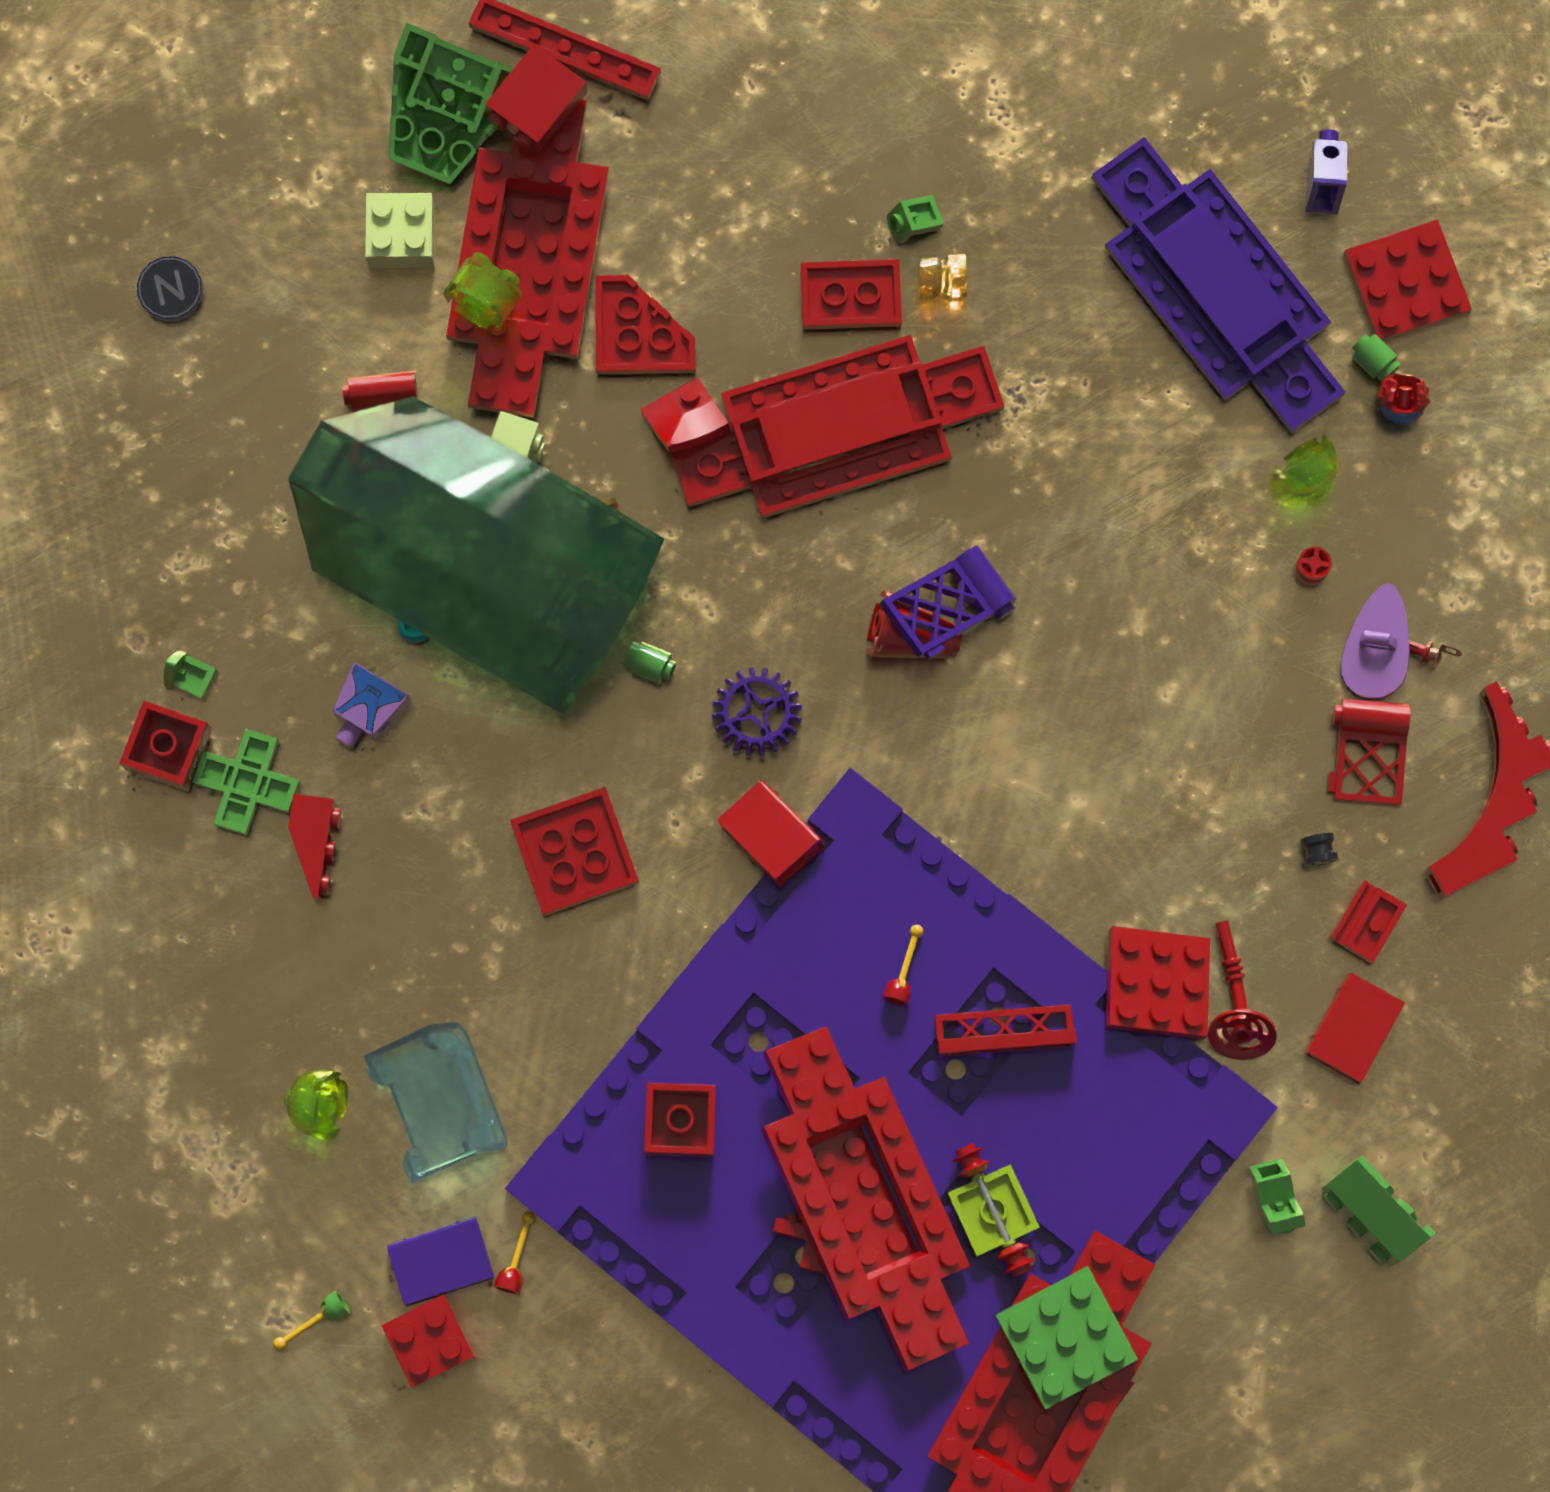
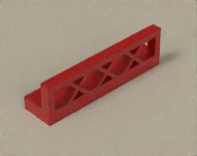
[935,1004,1077,1057]

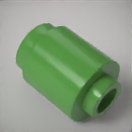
[1352,334,1401,382]
[624,641,676,685]

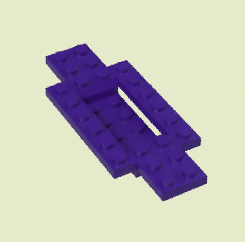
[1091,137,1346,434]

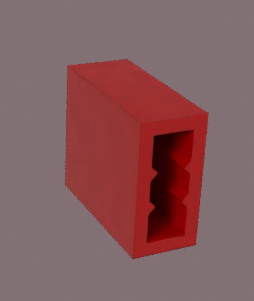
[485,44,588,153]

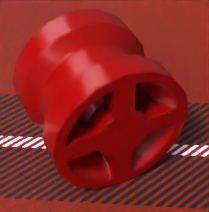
[1295,546,1332,584]

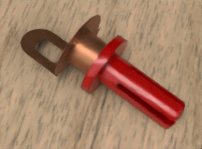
[1409,640,1462,669]

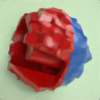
[1377,373,1430,426]

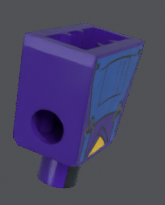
[1305,129,1348,214]

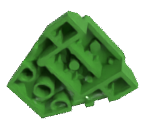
[388,23,514,184]

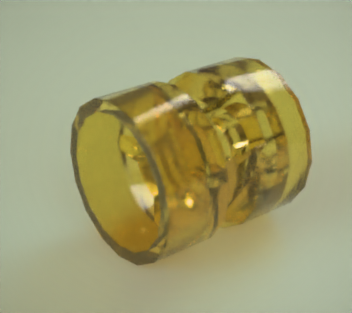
[918,254,967,299]

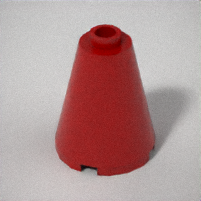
[866,590,962,658]

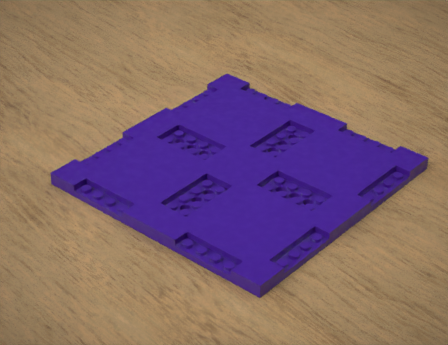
[505,767,1278,1492]

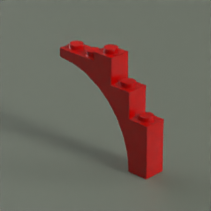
[1425,681,1550,901]

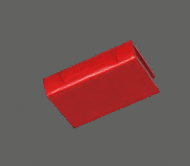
[717,780,825,888]
[1304,973,1405,1085]

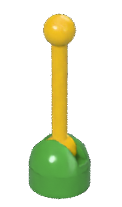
[273,1290,351,1351]

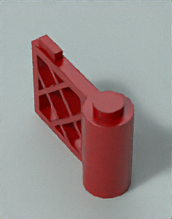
[342,370,426,475]
[1327,698,1411,805]

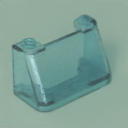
[364,1022,507,1183]

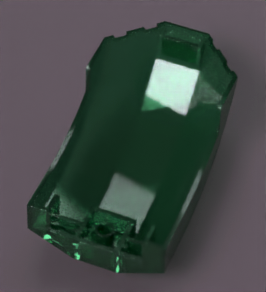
[287,396,665,715]

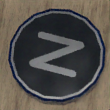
[137,256,204,322]

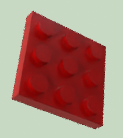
[1343,219,1472,342]
[510,787,639,917]
[1105,926,1210,1040]

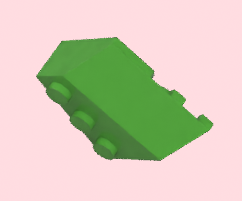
[1322,1156,1436,1267]

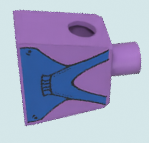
[333,662,411,749]

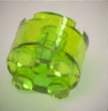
[443,252,522,330]

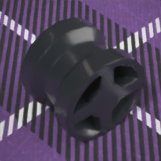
[1300,833,1339,867]

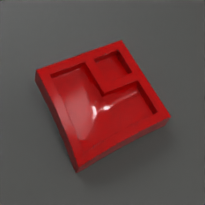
[640,377,731,452]

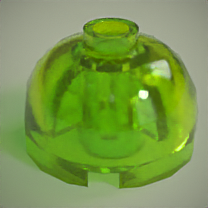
[1271,435,1340,498]
[284,1070,348,1139]

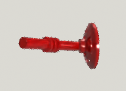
[1208,920,1277,1059]

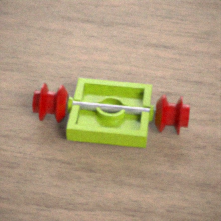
[947,1143,1040,1278]

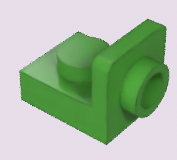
[887,195,944,244]

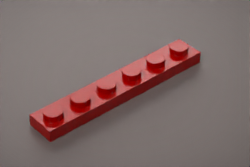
[468,0,661,101]

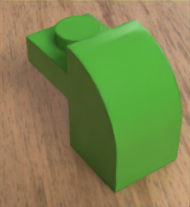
[1249,1158,1306,1235]

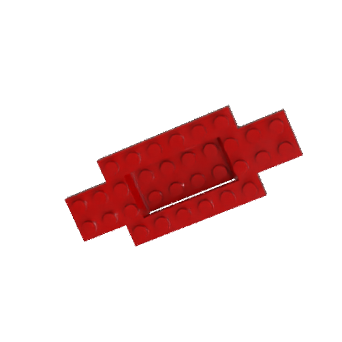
[446,99,609,417]
[670,334,1005,519]
[760,1026,970,1372]
[927,1230,1155,1492]

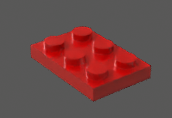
[800,259,902,330]

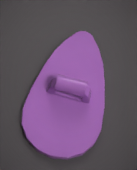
[1341,583,1410,699]

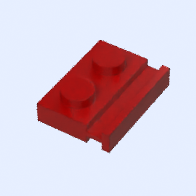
[1329,880,1407,964]

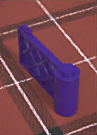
[879,545,1017,660]

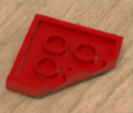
[595,275,696,374]

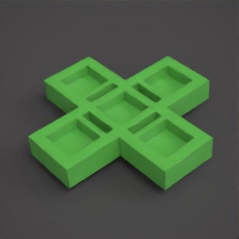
[192,729,300,836]

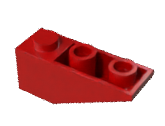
[288,793,341,904]

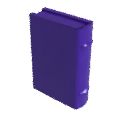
[387,1216,495,1307]

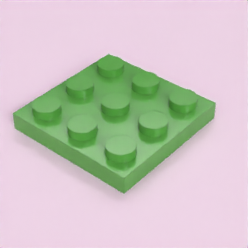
[995,1266,1138,1409]

